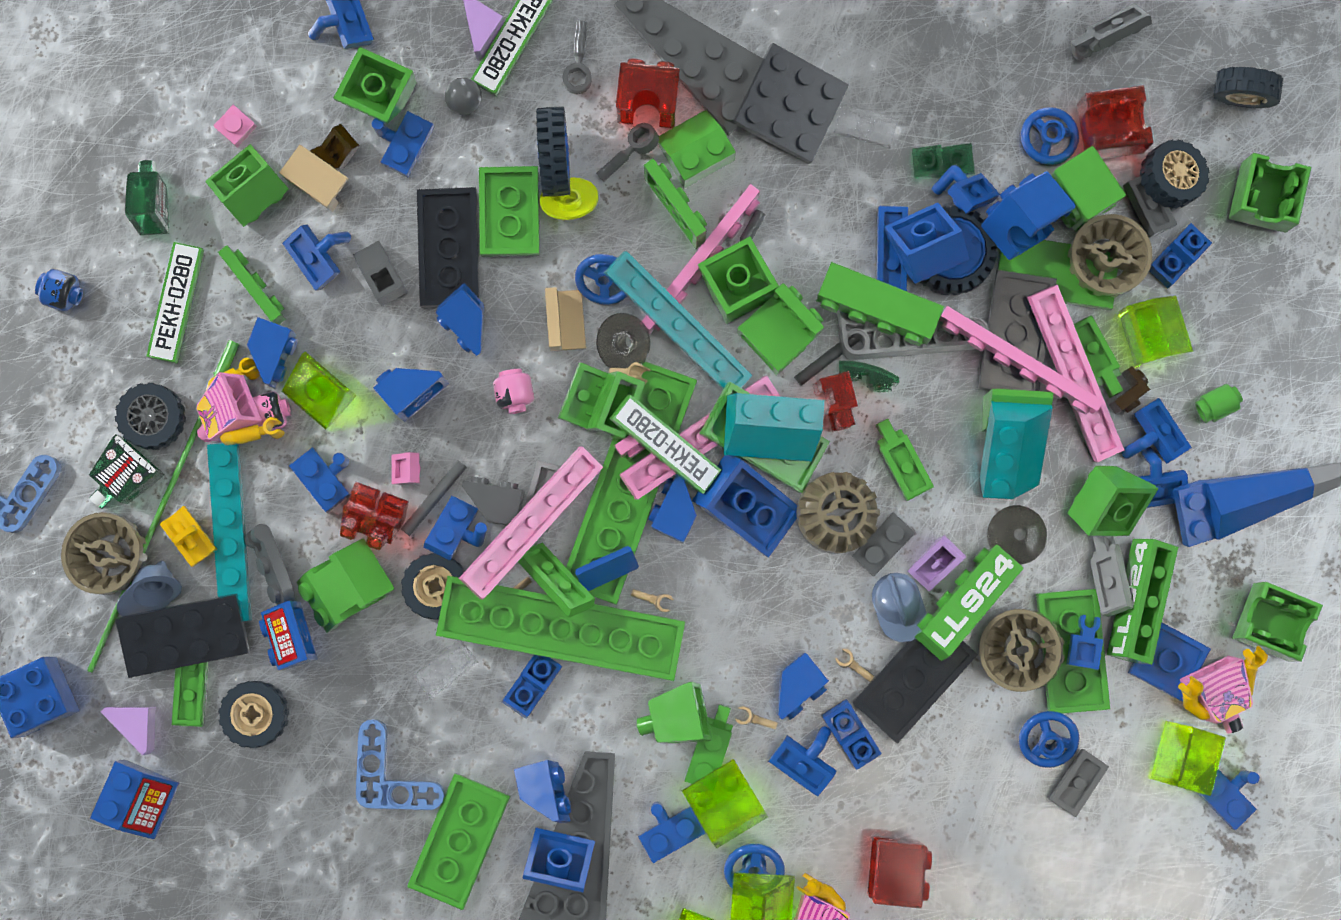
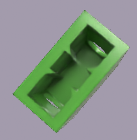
[637,682,712,744]

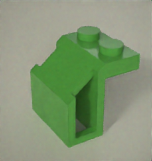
[737,283,824,376]
[558,362,645,439]
[296,538,395,633]

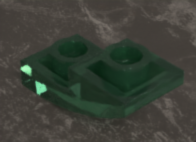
[912,143,975,179]
[836,360,899,392]

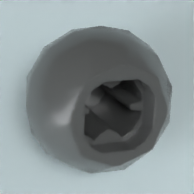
[445,78,482,115]

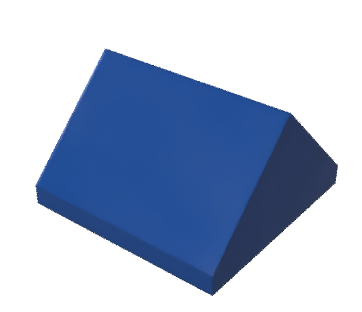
[522,828,595,892]

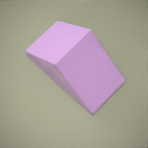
[463,0,504,60]
[908,535,966,591]
[101,707,156,755]

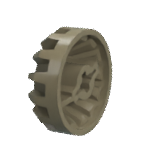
[1068,214,1152,297]
[796,472,880,554]
[61,512,147,595]
[979,609,1064,692]

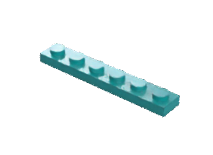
[604,251,753,390]
[207,443,252,621]

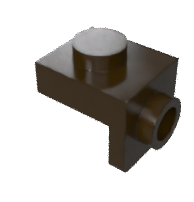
[310,124,360,171]
[1108,366,1151,414]

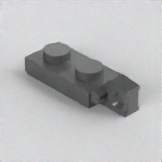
[1069,3,1152,61]

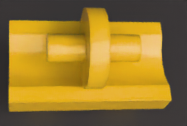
[160,506,217,567]

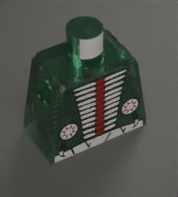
[125,160,169,235]
[89,434,165,509]

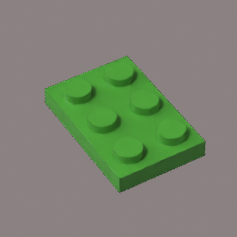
[644,158,707,249]
[479,166,540,257]

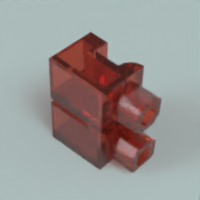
[812,371,858,432]
[340,481,409,551]

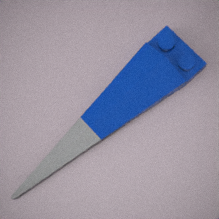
[1173,462,1341,547]

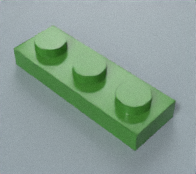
[218,245,286,325]
[518,542,595,618]

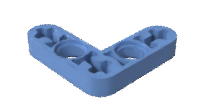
[0,455,61,533]
[356,719,445,810]

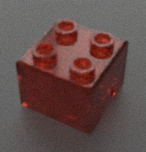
[616,58,680,128]
[1077,85,1154,159]
[867,836,932,908]

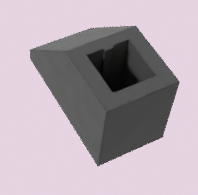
[353,241,407,306]
[462,476,524,526]

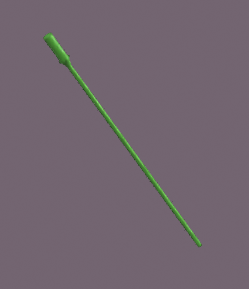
[87,340,240,673]

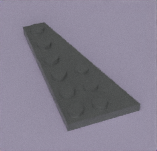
[614,0,763,136]
[519,751,615,920]

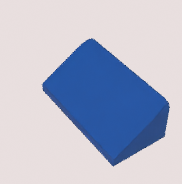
[575,546,639,591]

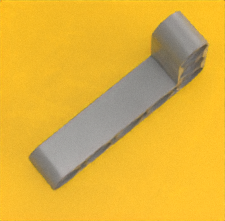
[837,310,989,360]

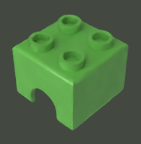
[1051,146,1126,232]
[1229,153,1312,233]
[1232,582,1323,662]

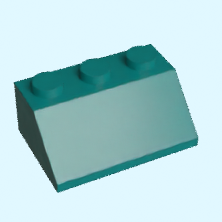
[724,393,825,461]
[979,401,1053,499]

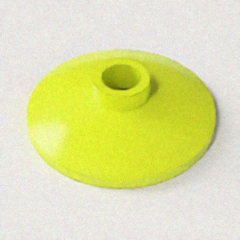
[540,177,599,220]

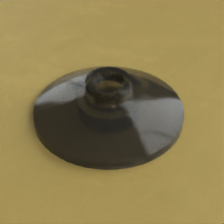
[596,313,650,368]
[987,505,1047,565]

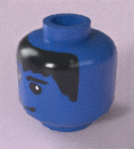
[35,269,83,311]

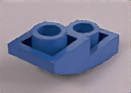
[1149,223,1212,289]
[502,655,562,719]
[821,699,882,770]

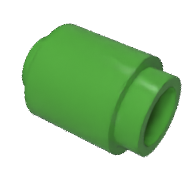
[1195,383,1243,423]

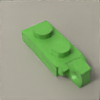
[1074,315,1123,398]
[875,418,934,501]
[684,704,733,791]

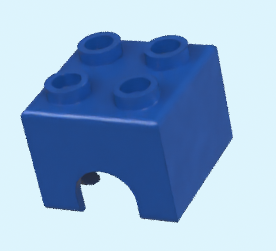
[981,171,1075,260]
[0,657,80,739]

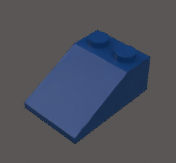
[691,455,797,558]

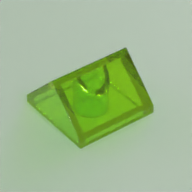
[281,351,357,430]
[1150,721,1226,796]
[730,873,795,920]

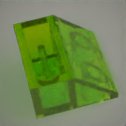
[1118,295,1194,368]
[681,759,768,849]

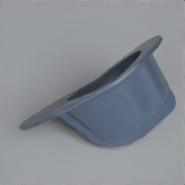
[117,561,182,616]
[872,573,926,642]

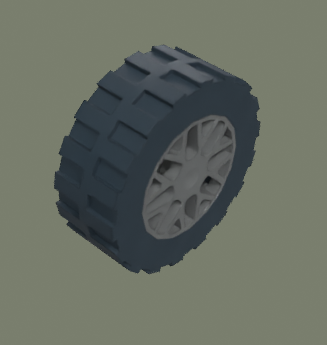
[115,382,186,450]

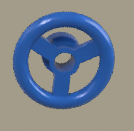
[1021,107,1079,165]
[575,254,628,305]
[1019,711,1080,768]
[724,844,785,897]

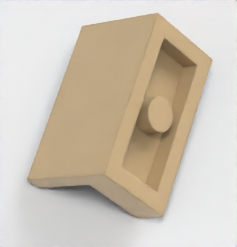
[279,144,348,212]
[545,287,586,351]

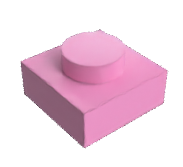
[213,105,257,148]
[615,435,645,458]
[391,452,420,485]

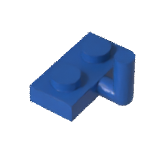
[308,0,374,49]
[372,111,435,178]
[932,165,1000,213]
[282,224,351,291]
[1121,398,1192,464]
[289,447,351,513]
[1139,447,1188,508]
[423,496,487,560]
[768,726,837,797]
[1190,764,1260,830]
[638,802,706,863]

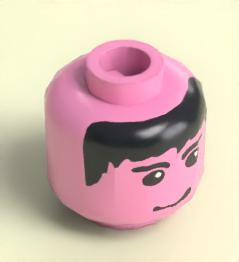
[493,369,534,414]
[252,392,291,431]

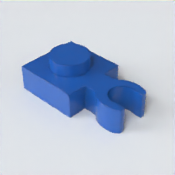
[1066,615,1103,670]

